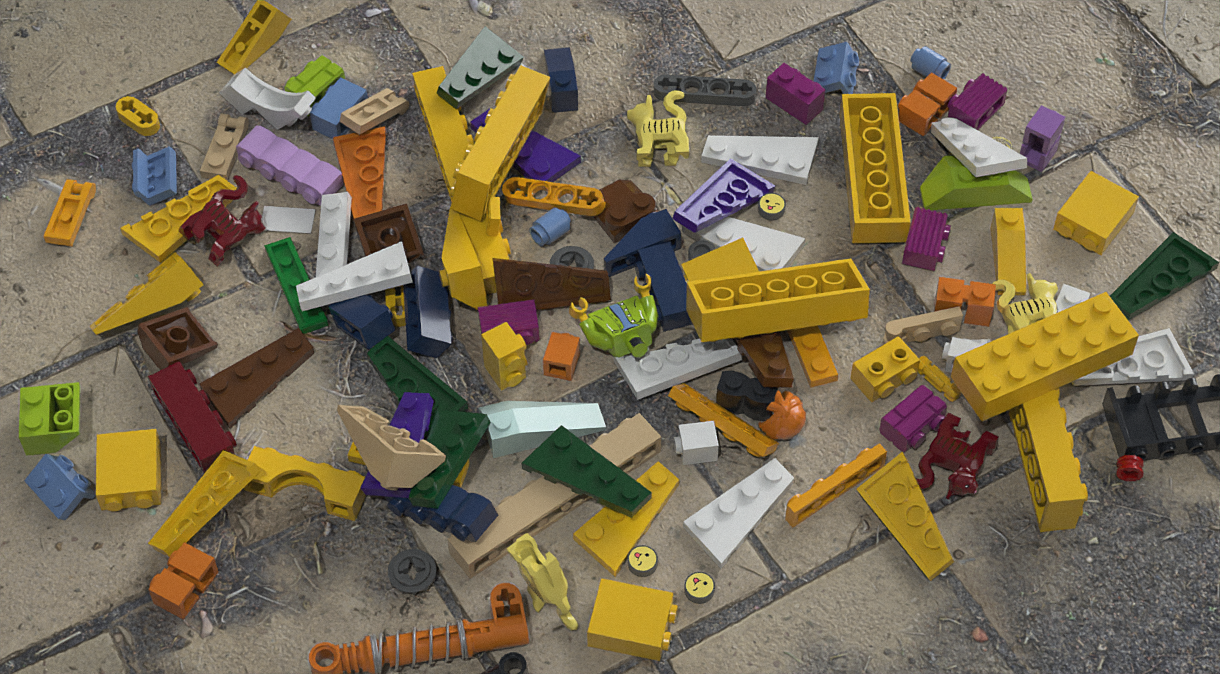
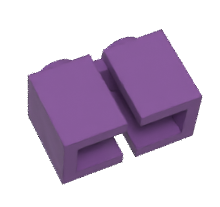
[1020,105,1065,172]

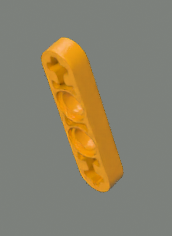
[502,177,605,216]

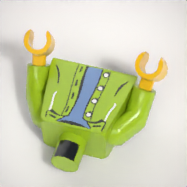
[569,274,658,358]

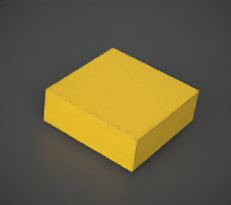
[485,196,501,236]

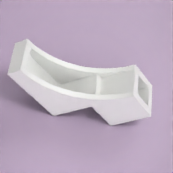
[219,68,316,130]

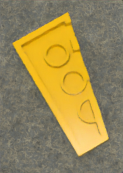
[120,175,237,263]
[148,450,262,557]
[856,451,954,581]
[573,461,679,577]

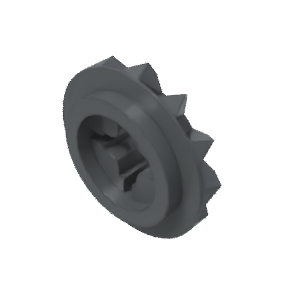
[550,246,594,269]
[388,549,437,596]

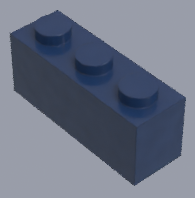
[634,242,693,332]
[403,266,453,358]

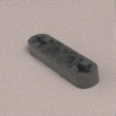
[653,75,757,106]

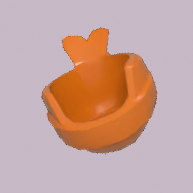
[758,390,806,440]

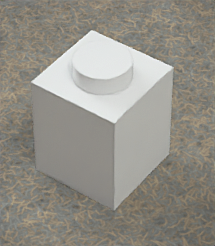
[674,421,719,465]

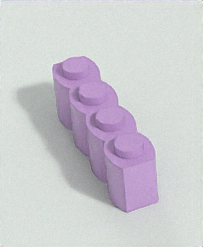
[236,125,344,206]

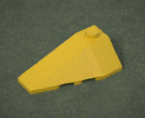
[439,206,487,310]
[90,252,204,335]

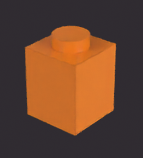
[543,332,580,381]

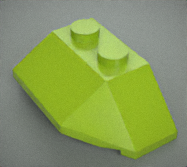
[920,155,1033,210]

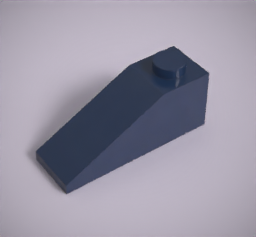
[544,47,578,113]
[604,209,681,277]

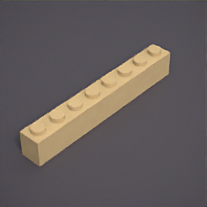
[447,413,661,579]

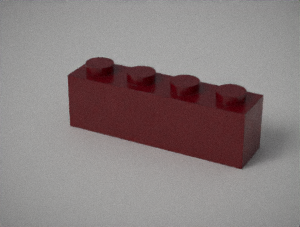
[148,361,237,474]

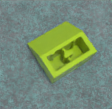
[19,382,80,456]

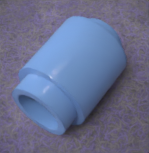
[910,46,951,79]
[529,207,571,246]

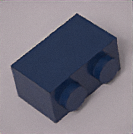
[328,294,395,350]

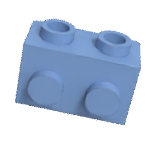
[813,42,859,94]
[132,146,177,206]
[24,454,96,520]

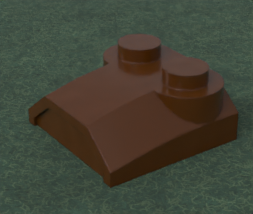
[587,179,659,244]
[354,203,424,263]
[137,307,218,370]

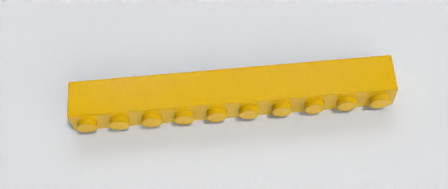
[412,66,511,295]

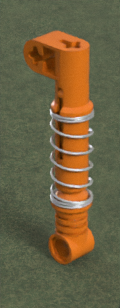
[309,583,529,674]

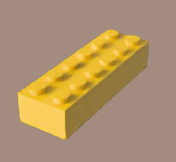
[449,65,550,221]
[839,93,911,243]
[686,258,870,342]
[951,292,1139,421]
[1008,388,1088,532]

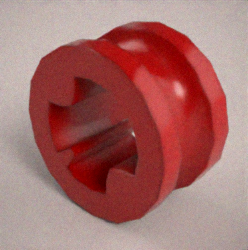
[1116,455,1144,481]

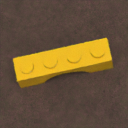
[244,446,366,521]

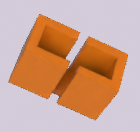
[898,72,957,137]
[934,277,996,327]
[148,542,219,620]

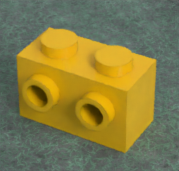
[481,322,528,391]
[850,336,920,403]

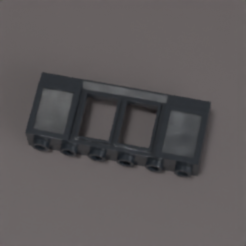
[1102,374,1220,461]

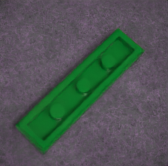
[264,237,328,334]

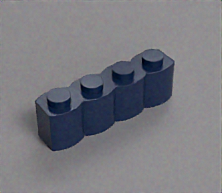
[385,485,499,542]

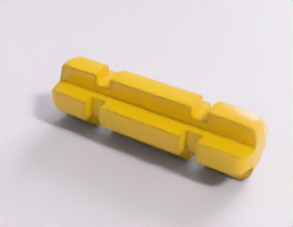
[918,356,962,402]

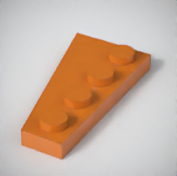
[333,126,386,220]

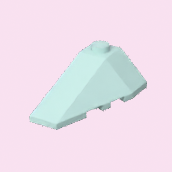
[478,401,606,458]

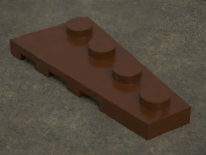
[492,258,611,310]
[199,328,314,429]
[730,331,794,388]

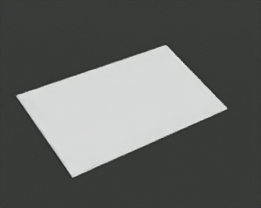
[262,206,316,233]

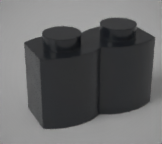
[716,371,779,422]

